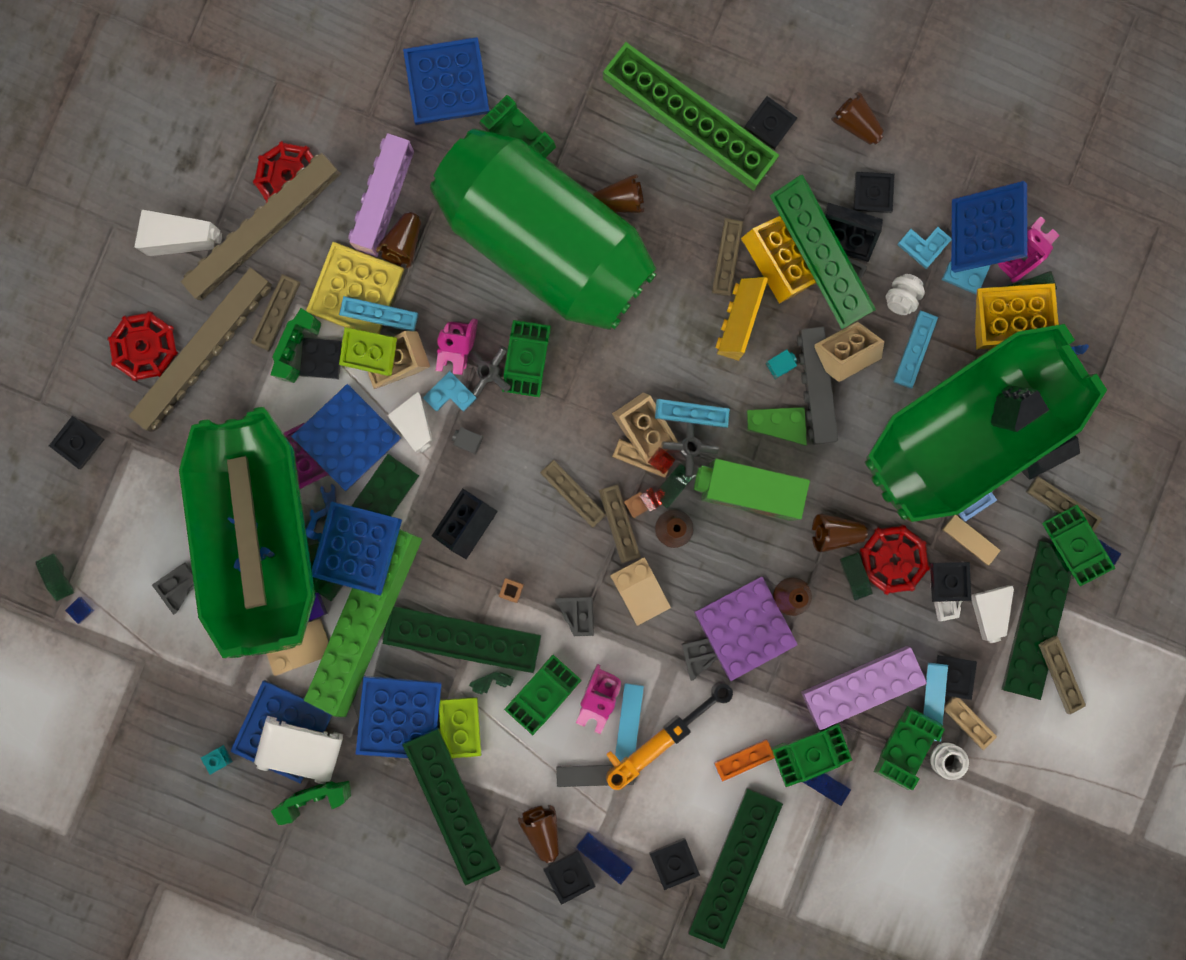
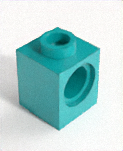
[765,350,797,379]
[201,745,233,775]

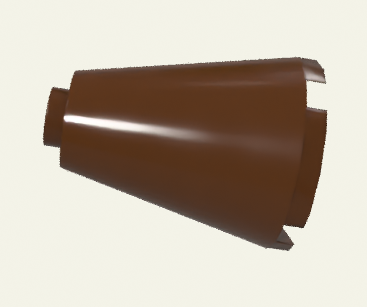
[831,91,884,145]
[593,174,644,213]
[376,212,421,268]
[655,510,693,548]
[812,514,868,552]
[773,577,812,616]
[518,805,559,863]

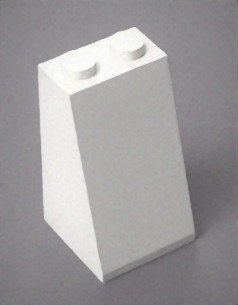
[134,210,222,256]

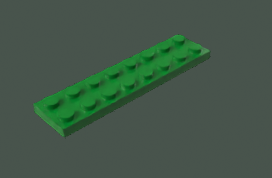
[770,175,876,329]

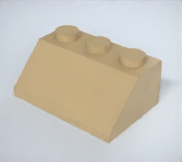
[815,322,884,382]

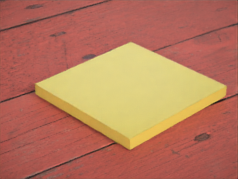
[306,242,404,334]

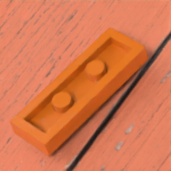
[714,739,774,782]

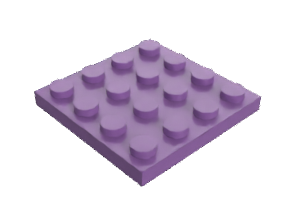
[694,577,798,681]

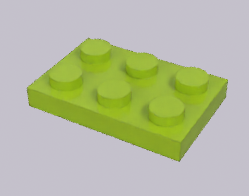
[339,327,397,376]
[439,697,482,758]

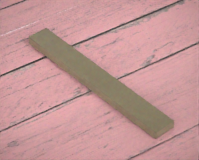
[227,456,267,609]

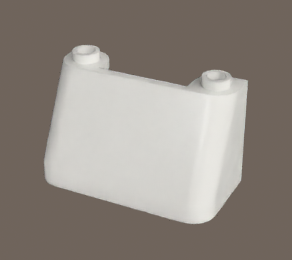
[254,716,343,784]

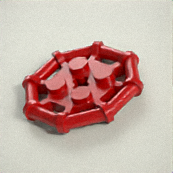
[253,141,317,203]
[107,311,178,382]
[860,524,930,595]

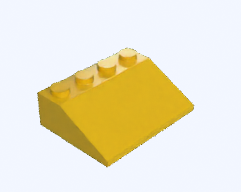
[741,216,816,304]
[715,277,768,361]
[975,283,1059,349]

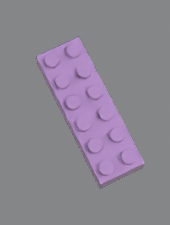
[348,133,414,257]
[801,646,927,730]

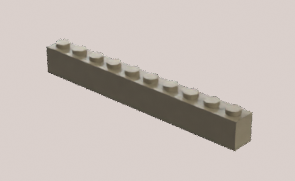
[180,153,341,301]
[129,267,272,432]

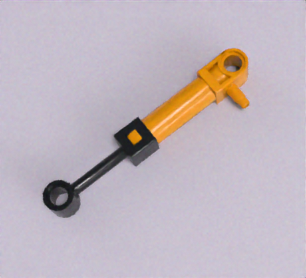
[606,682,733,790]

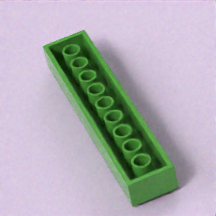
[603,42,779,191]
[304,529,422,717]

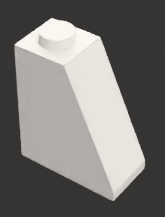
[387,392,433,453]
[971,585,1014,643]

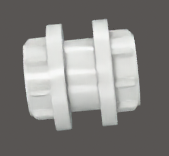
[886,274,925,315]
[930,743,969,780]

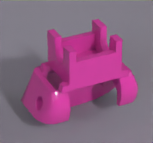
[998,216,1060,283]
[435,318,478,375]
[576,664,621,734]

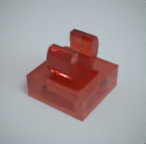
[648,447,676,474]
[640,488,665,512]

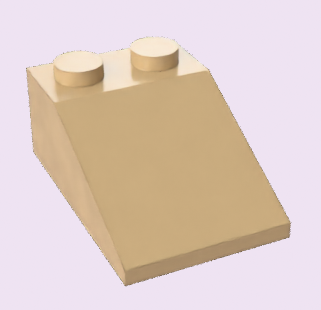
[367,331,430,389]
[612,393,678,464]
[610,557,671,626]
[267,618,329,676]

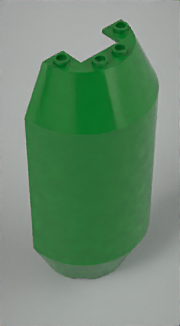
[430,129,657,330]
[865,324,1107,522]
[179,407,316,659]

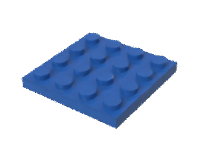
[403,37,490,125]
[951,181,1028,273]
[291,384,401,492]
[312,501,402,595]
[356,676,441,758]
[230,680,333,784]

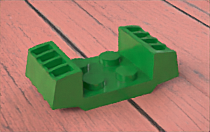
[479,95,556,158]
[270,308,321,383]
[502,320,551,398]
[1042,505,1116,587]
[504,655,582,736]
[873,706,945,790]
[771,723,852,787]
[271,781,351,825]

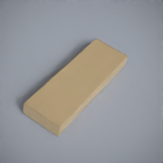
[612,439,673,478]
[942,515,1001,565]
[944,697,997,750]

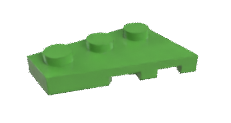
[747,407,807,446]

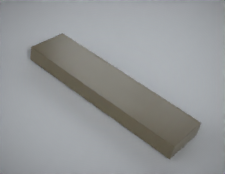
[711,218,744,297]
[251,274,301,351]
[540,460,606,528]
[1026,476,1102,531]
[599,484,641,563]
[1039,636,1086,715]

